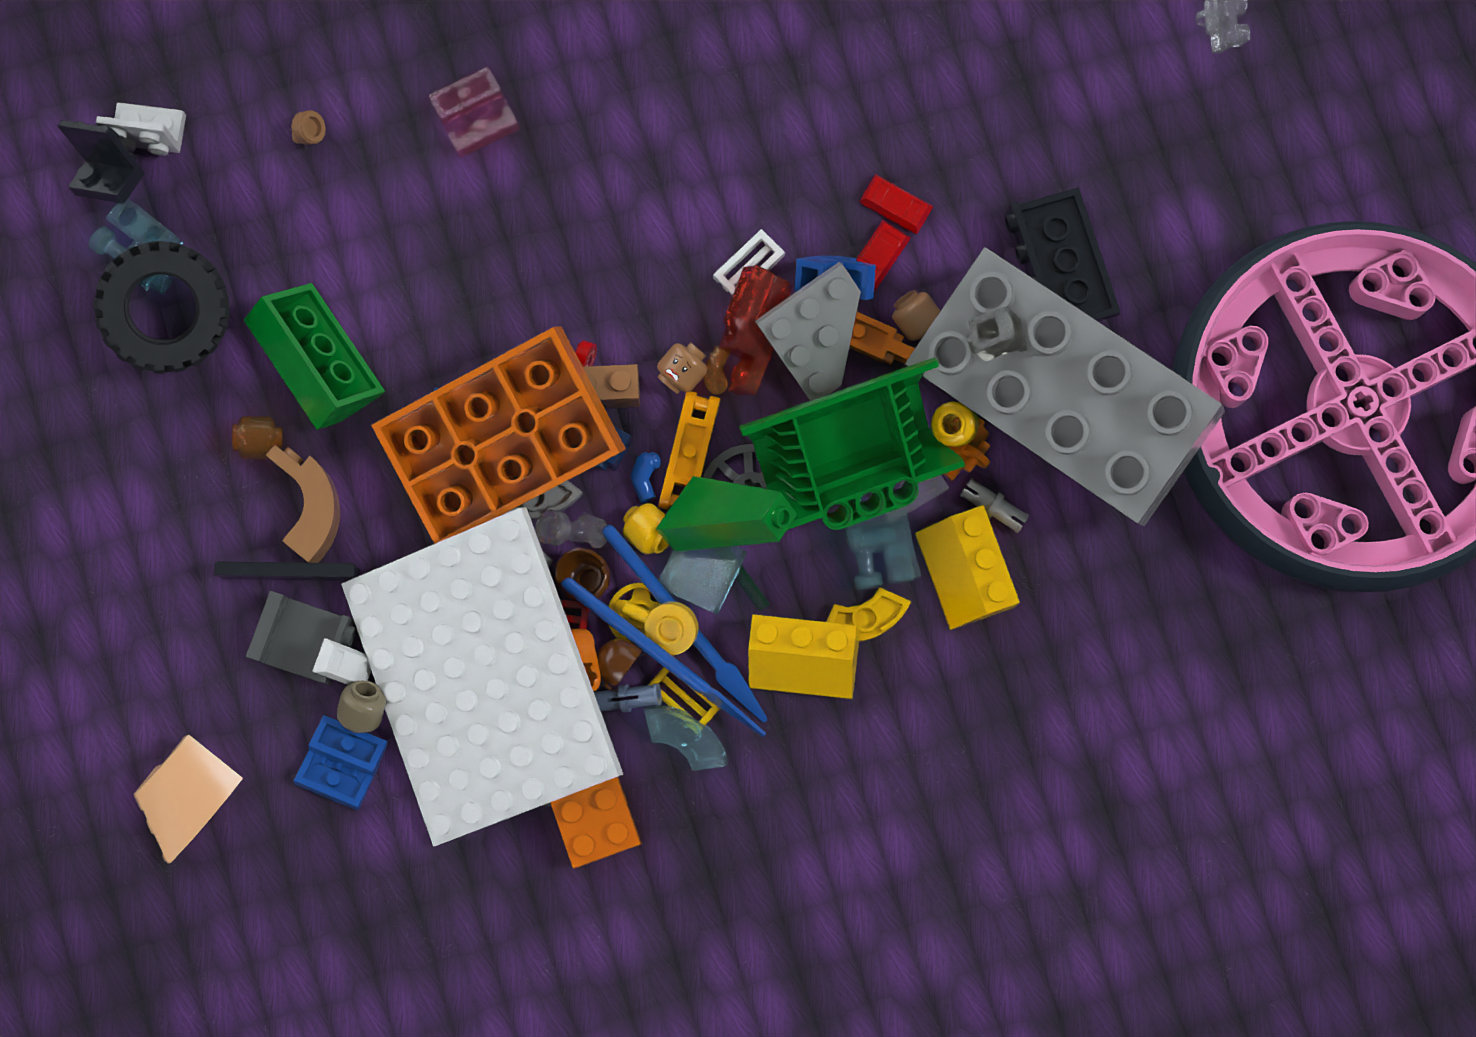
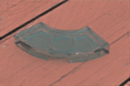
[644,705,728,771]

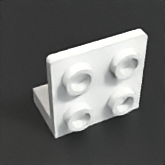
[96,103,186,155]

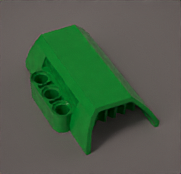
[739,357,965,530]

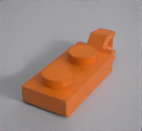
[849,312,915,365]

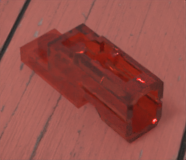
[718,265,793,396]

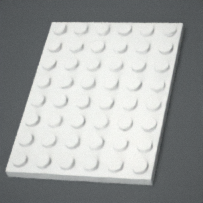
[341,507,623,847]

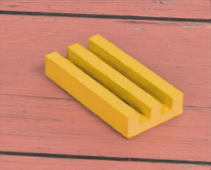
[647,667,720,733]

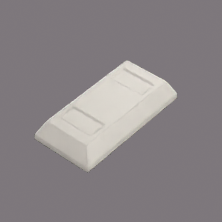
[312,638,371,685]

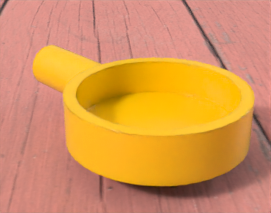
[621,601,698,655]

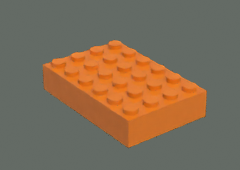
[371,326,626,544]

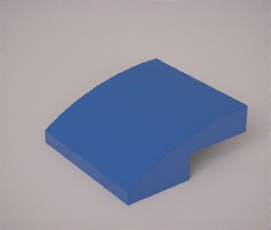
[294,715,388,811]

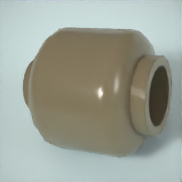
[337,680,386,733]

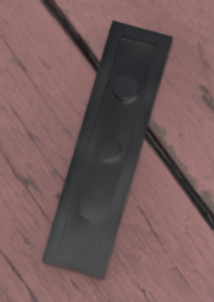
[214,561,360,581]

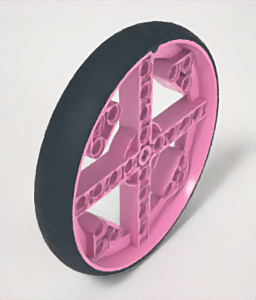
[1172,221,1476,592]

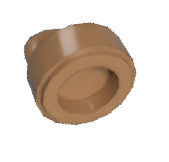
[292,110,326,145]

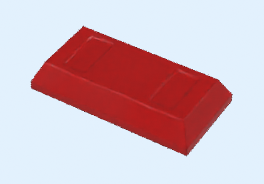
[859,174,933,235]
[856,220,911,292]

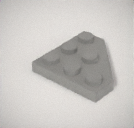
[755,262,861,401]

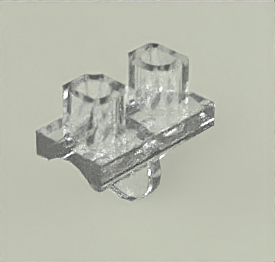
[1195,0,1250,54]

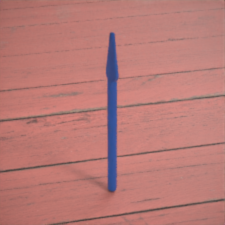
[602,525,767,722]
[561,578,766,737]

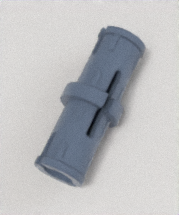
[593,683,662,713]

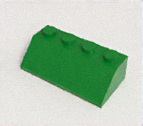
[244,283,385,430]

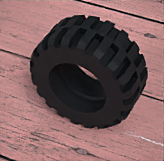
[93,241,230,374]

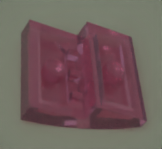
[428,67,520,158]

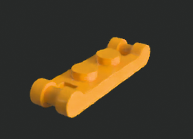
[658,391,721,510]

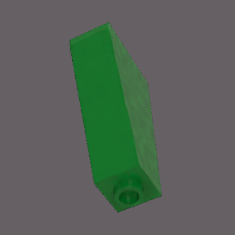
[656,476,797,551]

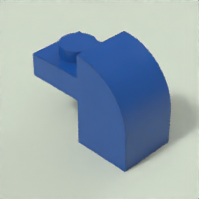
[795,256,876,300]

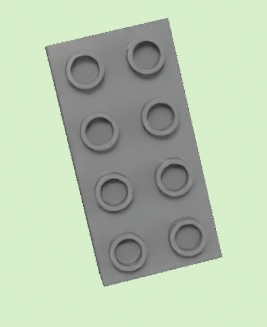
[905,247,1225,526]

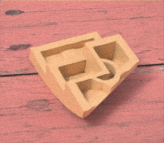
[134,734,243,864]

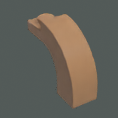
[266,445,340,563]

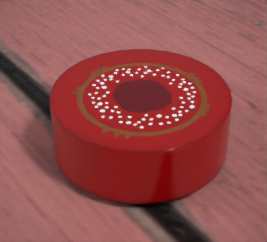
[575,340,597,367]

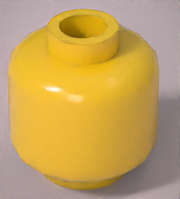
[931,401,979,447]
[623,503,669,555]

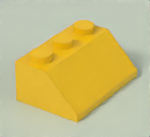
[915,505,1020,630]
[748,615,860,699]

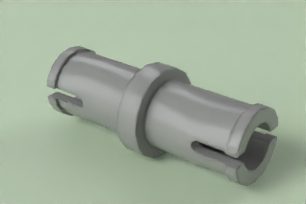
[960,477,1029,533]

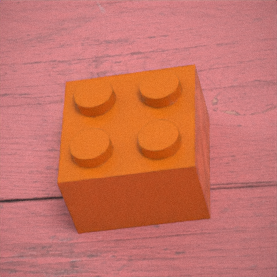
[550,777,642,869]

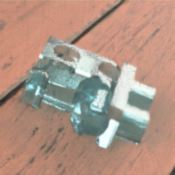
[88,198,184,294]
[844,499,921,590]

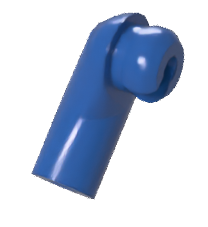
[630,452,661,504]

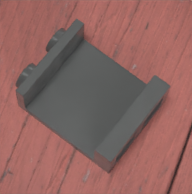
[246,591,357,686]

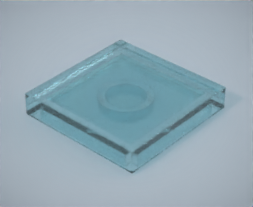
[659,546,747,615]

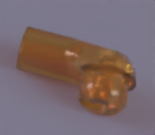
[703,346,730,394]

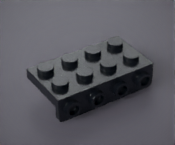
[1004,187,1121,322]

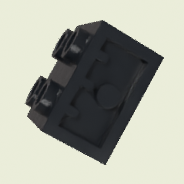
[57,120,145,204]

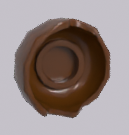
[554,547,610,601]
[596,638,643,690]

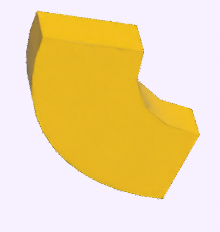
[826,587,911,642]

